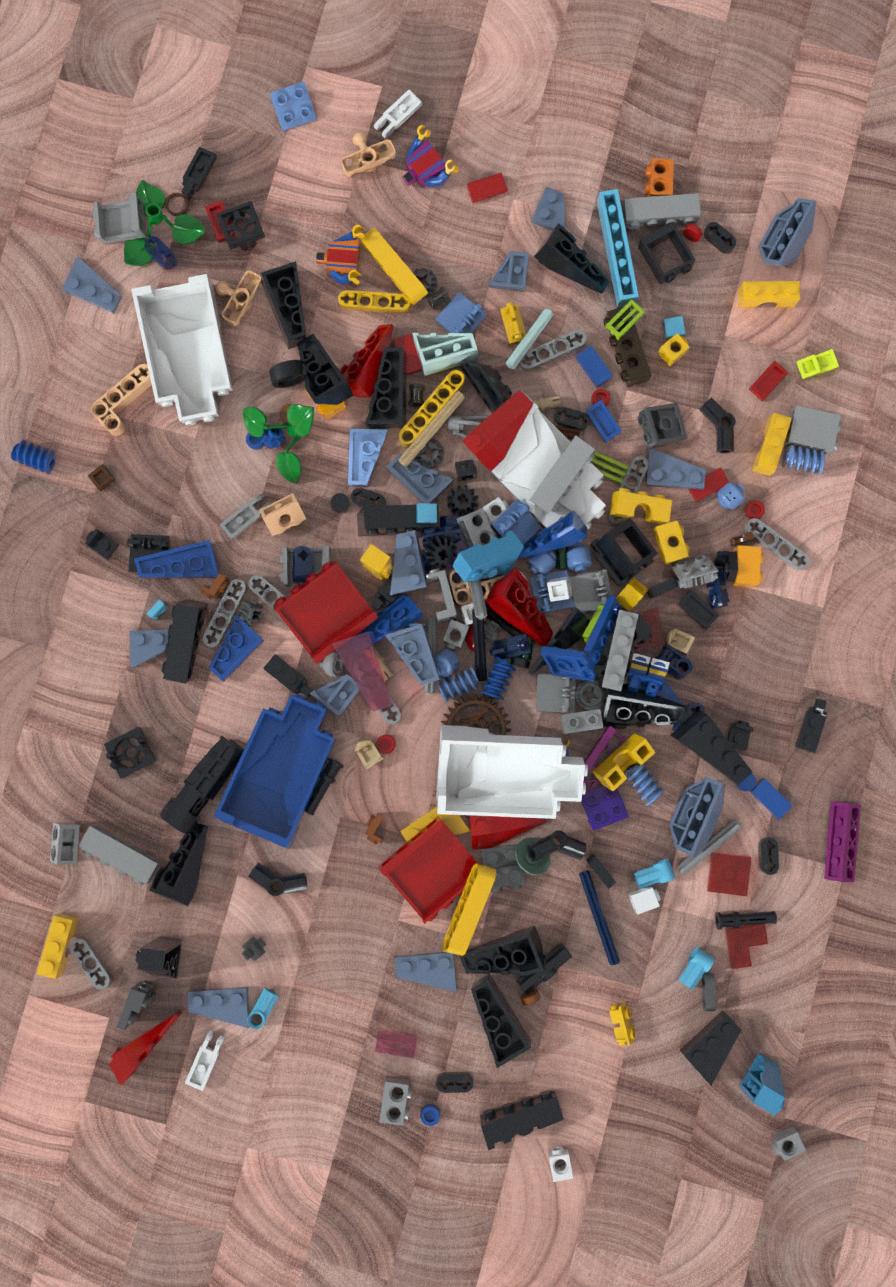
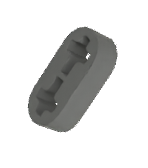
[702,973,716,1011]

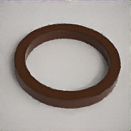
[165,193,189,216]

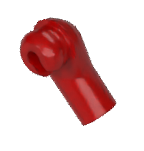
[465,624,474,651]

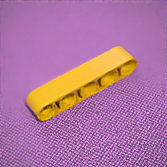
[359,227,428,305]
[399,370,465,448]
[442,863,496,956]

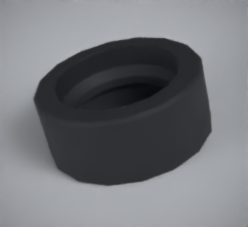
[269,360,305,388]

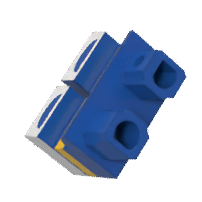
[627,653,670,697]

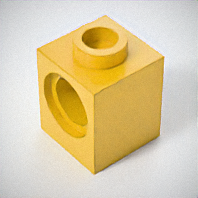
[657,333,690,367]
[617,577,648,612]

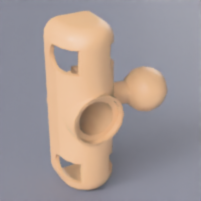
[341,132,396,177]
[216,270,262,326]

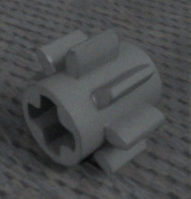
[239,599,263,625]
[484,620,501,644]
[241,936,266,961]

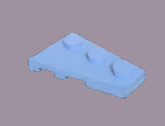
[348,429,388,486]

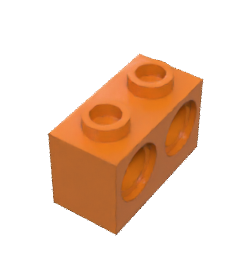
[645,158,674,197]

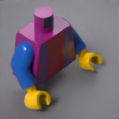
[402,125,459,188]

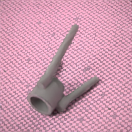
[448,414,490,438]

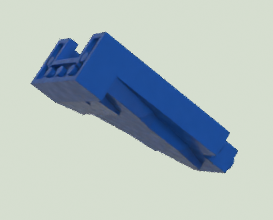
[214,694,336,850]

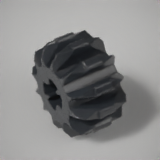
[447,485,479,517]
[424,535,457,568]

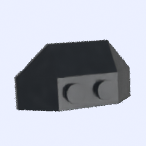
[461,360,512,413]

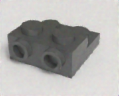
[637,403,688,448]
[481,844,526,892]
[117,980,156,1030]

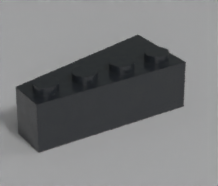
[261,261,306,349]
[365,347,407,429]
[357,504,440,537]
[162,599,208,684]
[670,710,752,785]
[135,937,182,979]
[471,973,531,1068]
[480,1090,564,1151]

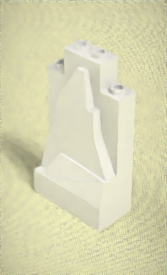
[131,274,233,426]
[491,391,606,530]
[436,725,588,819]

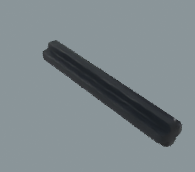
[472,609,487,681]

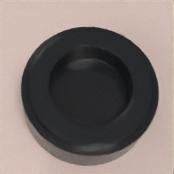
[330,493,350,513]
[510,657,530,669]

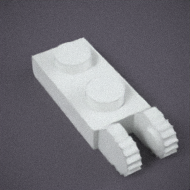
[374,89,422,138]
[185,1030,225,1091]

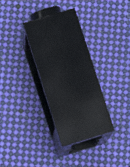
[638,222,695,284]
[596,518,658,579]

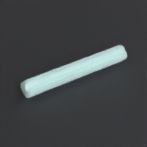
[506,308,553,369]

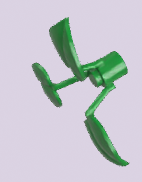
[124,180,205,266]
[243,404,314,483]

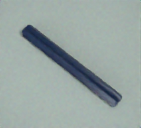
[579,870,620,966]

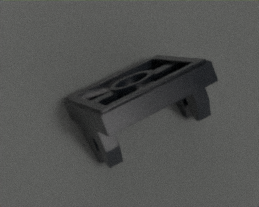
[217,201,265,251]
[104,727,156,779]

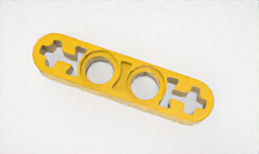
[338,290,411,313]

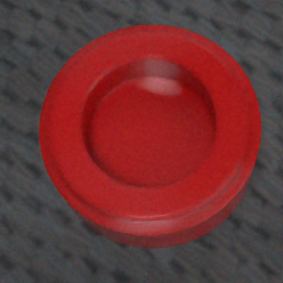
[683,224,703,242]
[591,389,610,407]
[745,500,765,519]
[376,735,396,754]

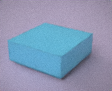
[663,316,685,339]
[416,503,437,524]
[147,599,168,620]

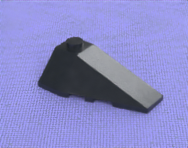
[534,223,609,294]
[297,333,353,405]
[528,607,590,675]
[149,823,208,906]
[459,926,545,976]

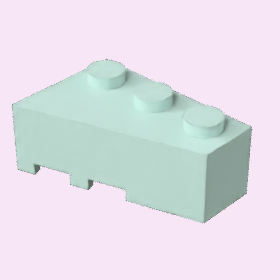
[413,333,478,376]

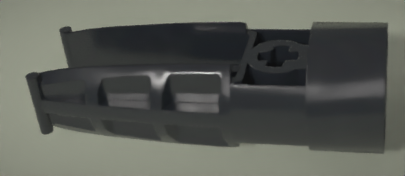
[159,736,244,835]

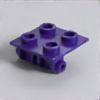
[581,786,629,831]

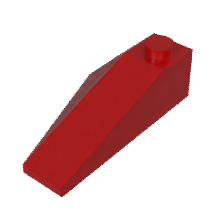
[340,324,394,398]
[462,390,533,472]
[485,568,553,647]
[468,815,547,850]
[109,1010,182,1085]

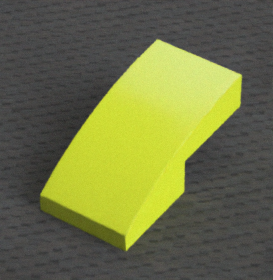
[796,349,839,379]

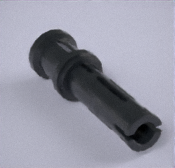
[305,757,344,815]
[715,911,777,930]

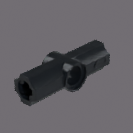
[516,943,572,994]

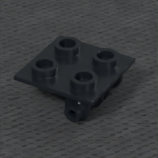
[127,534,169,572]

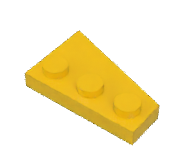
[400,807,470,842]

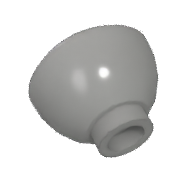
[319,651,345,678]

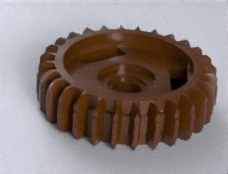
[440,694,512,735]

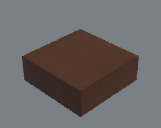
[88,464,115,492]

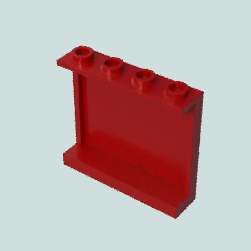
[273,560,378,664]
[378,816,478,924]

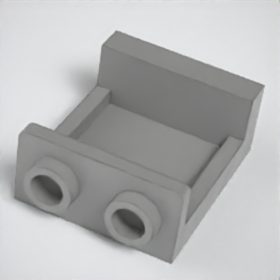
[92,194,146,244]
[784,405,842,455]
[280,545,331,587]
[426,568,457,624]

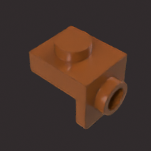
[198,573,229,599]
[365,813,385,845]

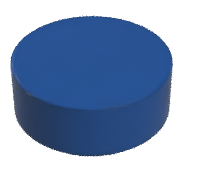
[246,433,265,450]
[736,773,756,791]
[420,1104,440,1126]

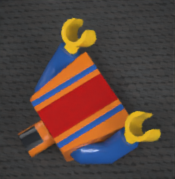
[316,225,365,285]

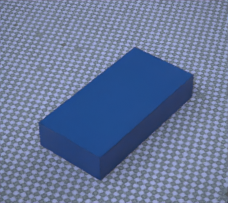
[575,346,613,388]
[585,400,622,442]
[750,778,793,819]

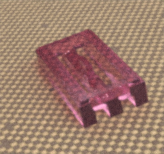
[375,1031,417,1058]

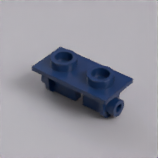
[420,524,461,547]
[706,568,729,609]
[489,634,531,659]

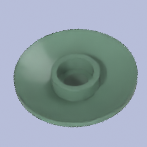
[515,837,551,875]

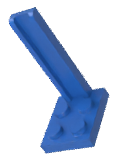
[540,596,622,681]

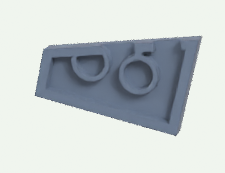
[62,257,122,314]
[646,448,706,490]
[387,454,454,504]
[390,530,428,595]
[385,623,440,685]
[395,952,457,992]
[187,987,249,1028]

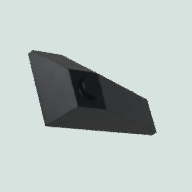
[602,684,686,729]

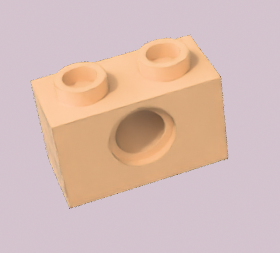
[259,493,306,536]

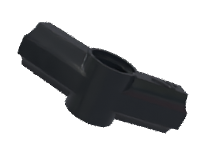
[699,397,736,453]
[527,830,587,861]
[248,862,308,896]

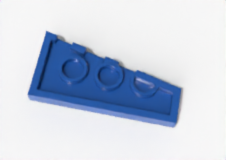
[134,540,219,578]
[347,593,424,653]

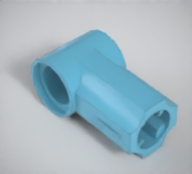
[634,859,676,889]
[678,947,715,990]
[247,988,280,1029]

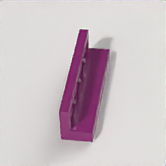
[583,726,627,791]
[824,801,861,883]

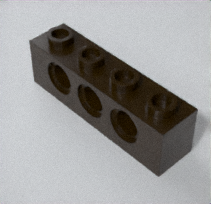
[603,306,652,387]

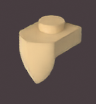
[666,628,695,656]
[355,739,383,770]

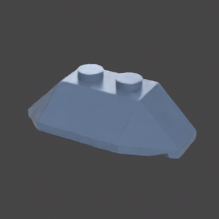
[758,198,816,267]
[669,777,725,857]

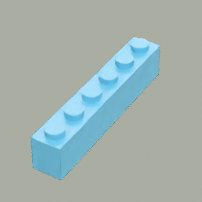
[597,189,639,308]

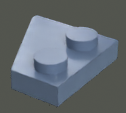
[531,187,566,231]
[489,251,529,292]
[130,630,170,668]
[310,674,363,717]

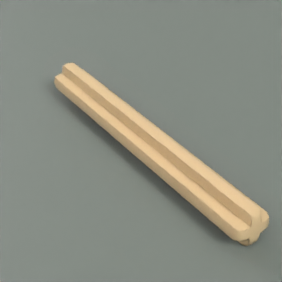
[399,391,465,467]

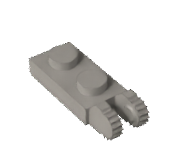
[220,493,271,541]

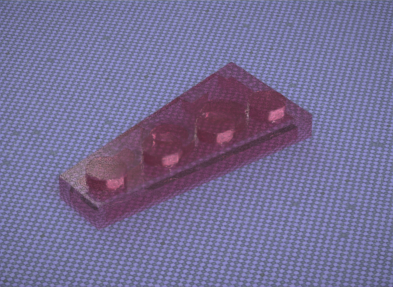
[331,631,392,711]

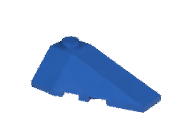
[517,511,587,559]

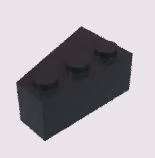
[680,1010,741,1086]

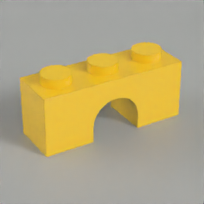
[738,281,800,308]
[752,412,792,477]
[609,488,672,524]
[360,544,393,581]
[592,733,656,791]
[36,913,79,979]

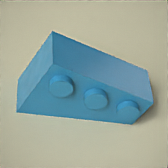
[453,530,524,583]
[739,1053,785,1116]

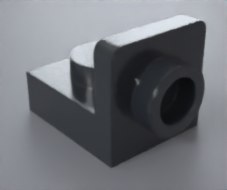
[455,459,477,481]
[85,529,119,560]
[714,551,738,582]
[727,720,754,751]

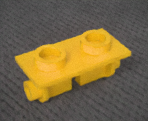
[500,302,526,344]
[609,1001,636,1046]

